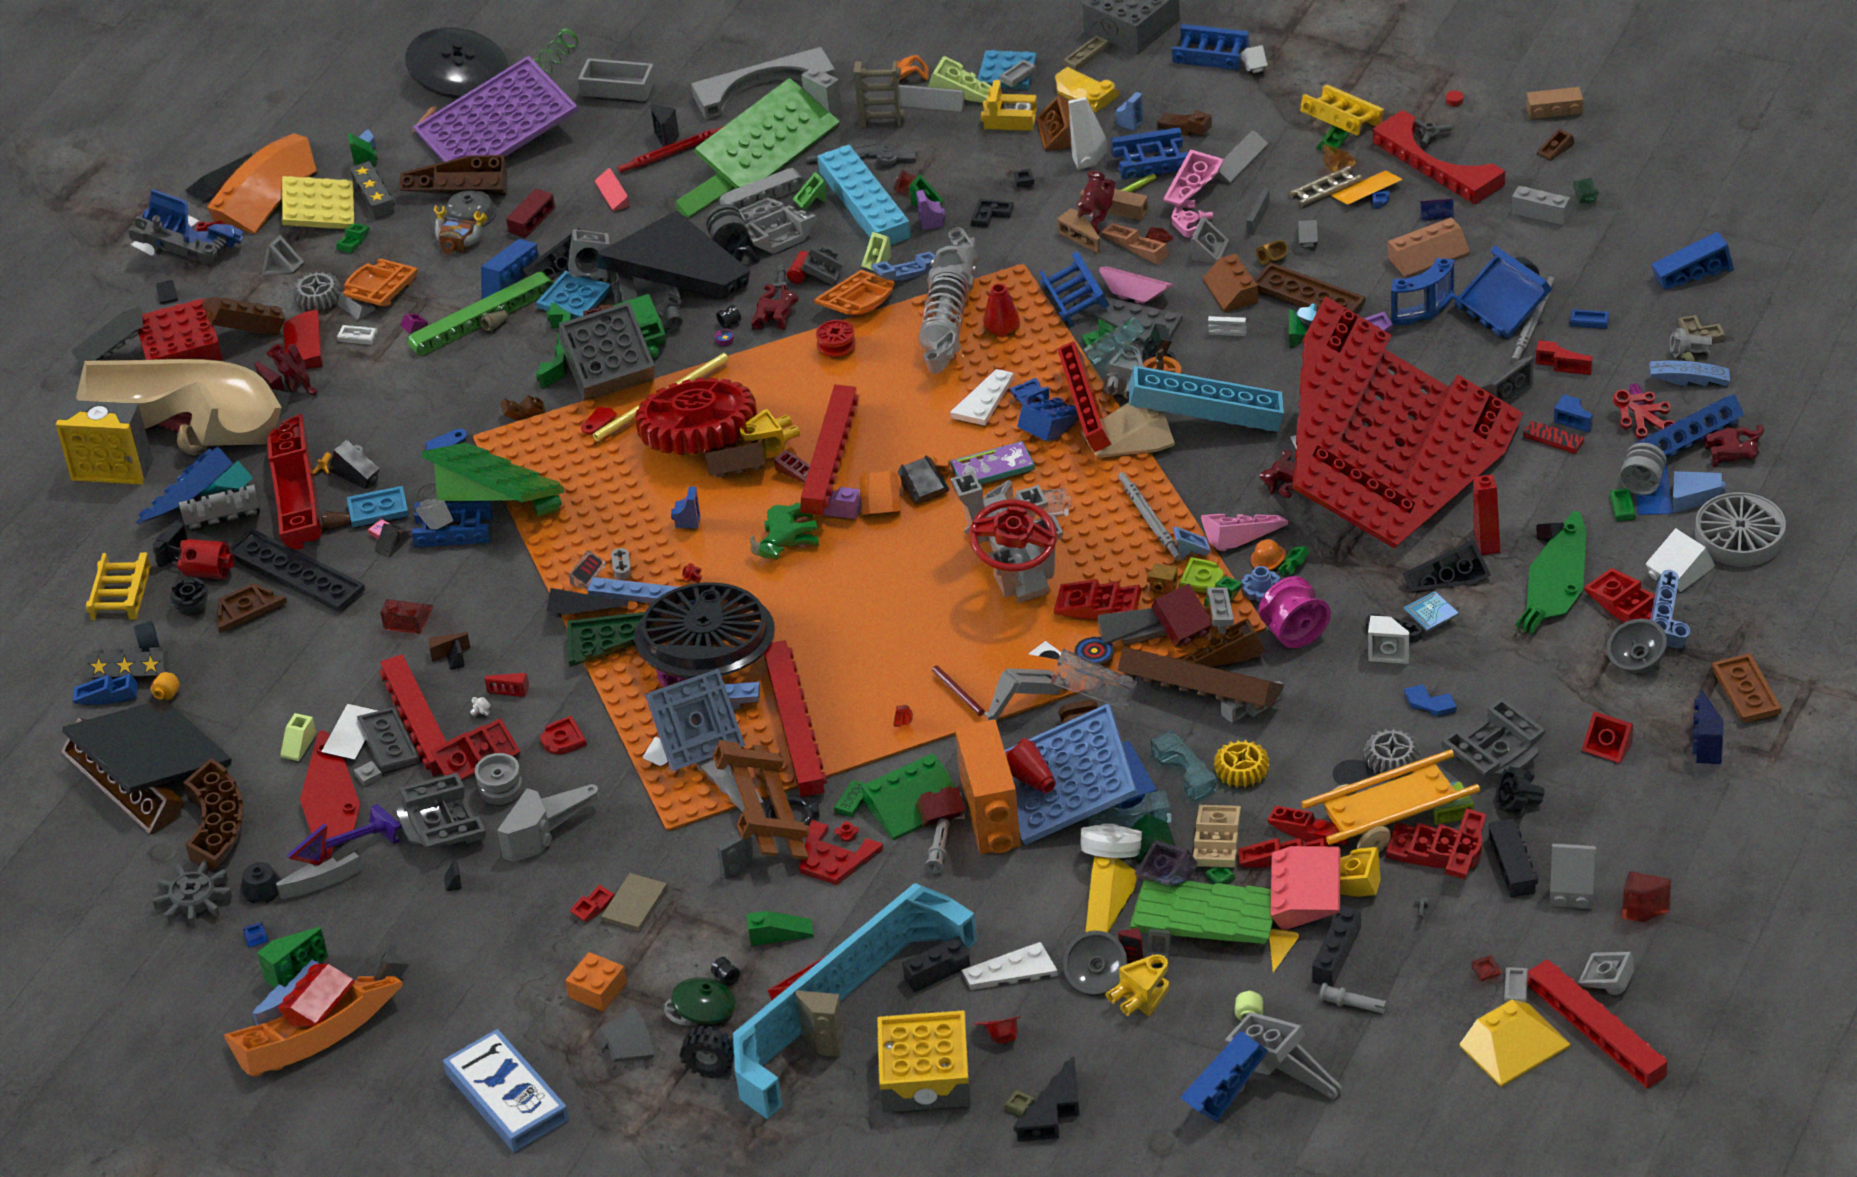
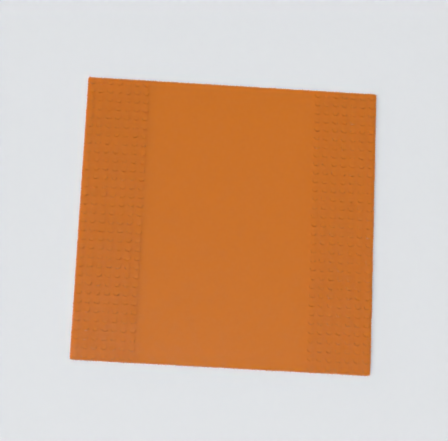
[473,264,1266,831]

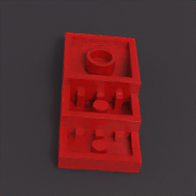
[1584,568,1655,623]
[1054,579,1142,620]
[430,718,521,781]

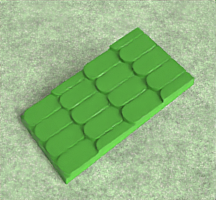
[1129,877,1273,944]

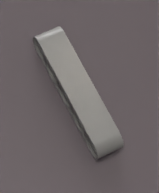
[719,168,805,210]

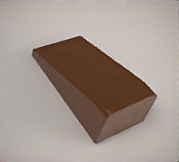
[1536,128,1575,161]
[429,632,471,661]

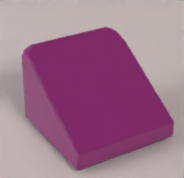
[401,313,428,333]

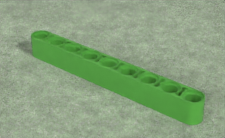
[407,272,554,356]

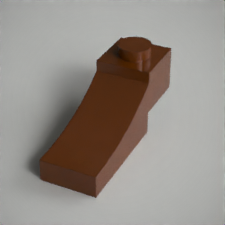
[1157,110,1212,137]

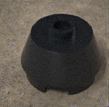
[170,577,208,616]
[240,862,281,903]

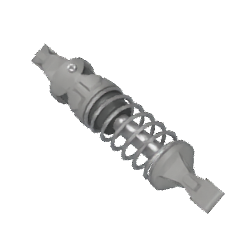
[918,227,979,374]

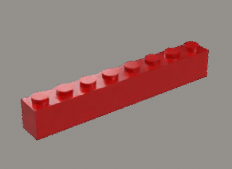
[1057,341,1112,453]
[379,654,446,777]
[1527,959,1668,1089]

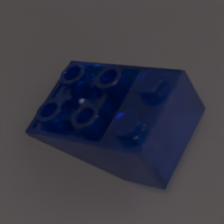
[1692,690,1724,764]

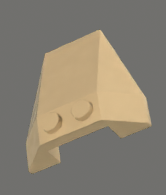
[1081,402,1175,458]

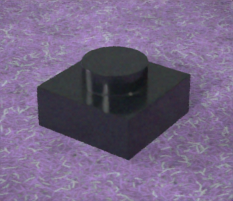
[1013,168,1035,188]

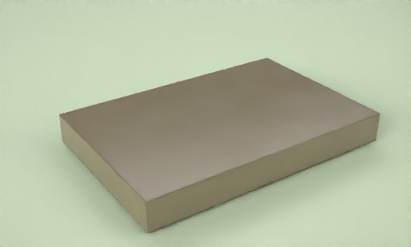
[601,873,668,932]

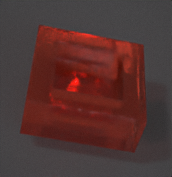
[1471,955,1501,982]

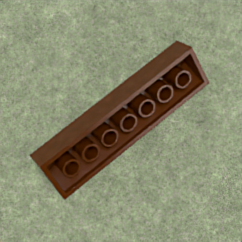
[1117,647,1284,710]
[61,718,185,834]

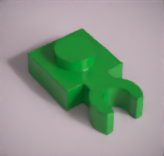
[1278,546,1310,576]

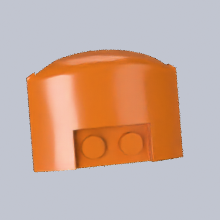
[343,259,418,306]
[814,270,895,315]

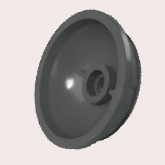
[444,190,497,227]
[1606,619,1667,673]

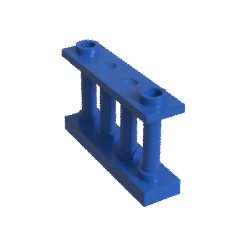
[1172,24,1249,70]
[1039,251,1110,327]

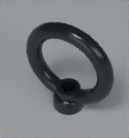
[766,796,820,826]

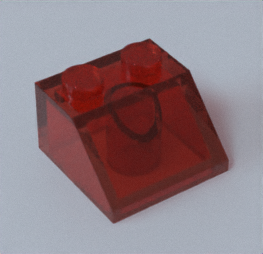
[380,599,433,634]
[1622,871,1672,922]

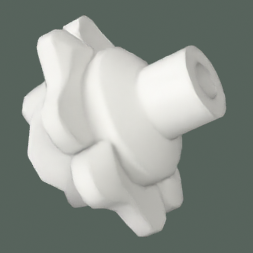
[470,697,490,717]

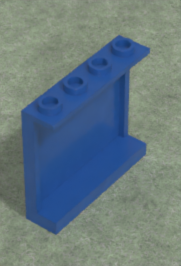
[1451,246,1552,339]

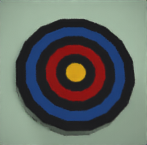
[1074,637,1115,669]

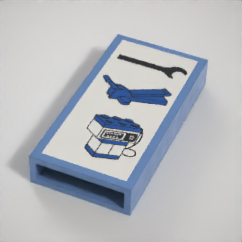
[443,1029,569,1152]

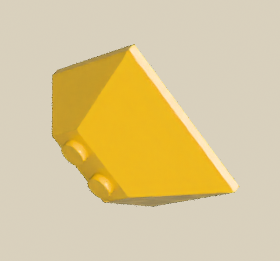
[1460,999,1571,1087]

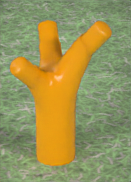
[313,452,332,475]

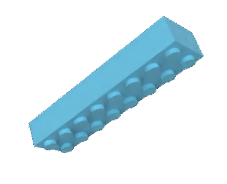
[817,145,911,245]
[1129,365,1284,432]

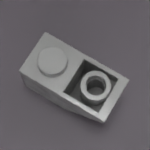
[415,498,453,529]

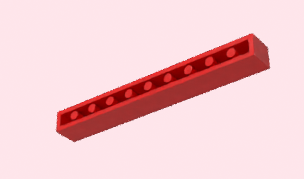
[800,384,859,515]
[764,640,827,797]

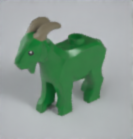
[750,503,819,559]

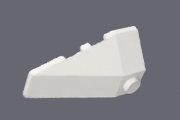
[1068,97,1107,170]

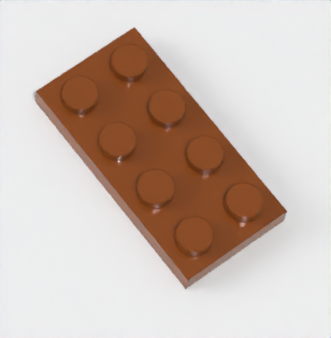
[1712,653,1782,723]

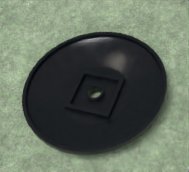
[405,27,508,99]

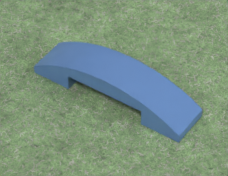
[871,252,935,281]

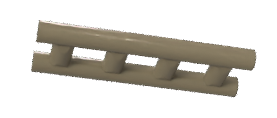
[1289,165,1362,207]

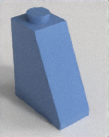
[1673,471,1725,512]

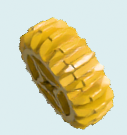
[1214,740,1269,789]

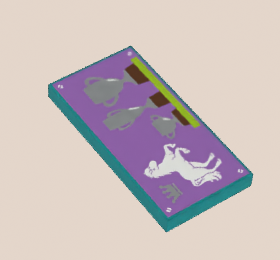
[950,441,1035,484]

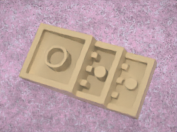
[1193,805,1241,867]

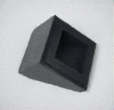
[156,280,178,304]
[1536,522,1564,539]
[447,640,465,669]
[444,860,462,891]

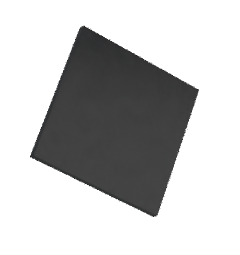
[62,699,232,794]

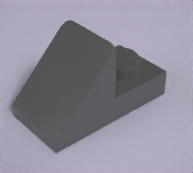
[375,943,409,980]

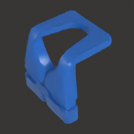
[1010,378,1049,406]

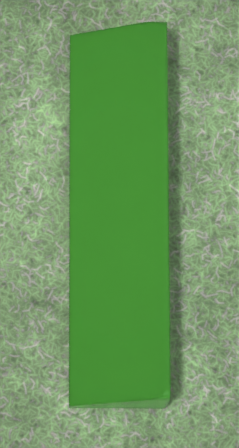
[676,174,735,218]

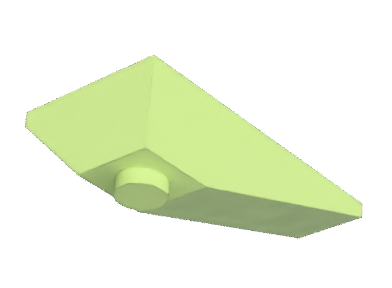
[928,56,992,103]

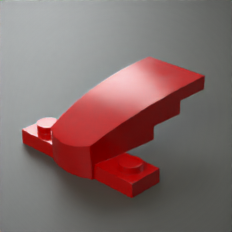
[1385,808,1487,880]

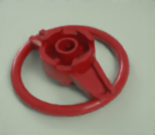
[969,499,1057,572]

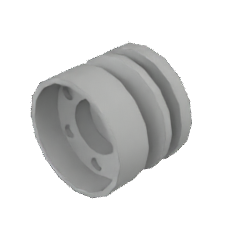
[1619,443,1666,495]

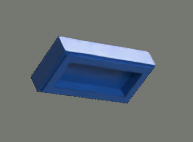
[1570,309,1609,329]

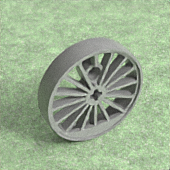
[1695,492,1786,567]

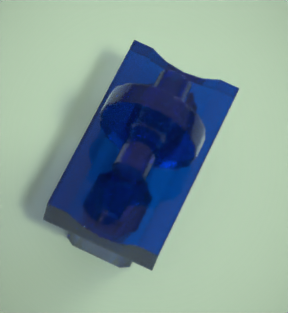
[1420,198,1454,220]

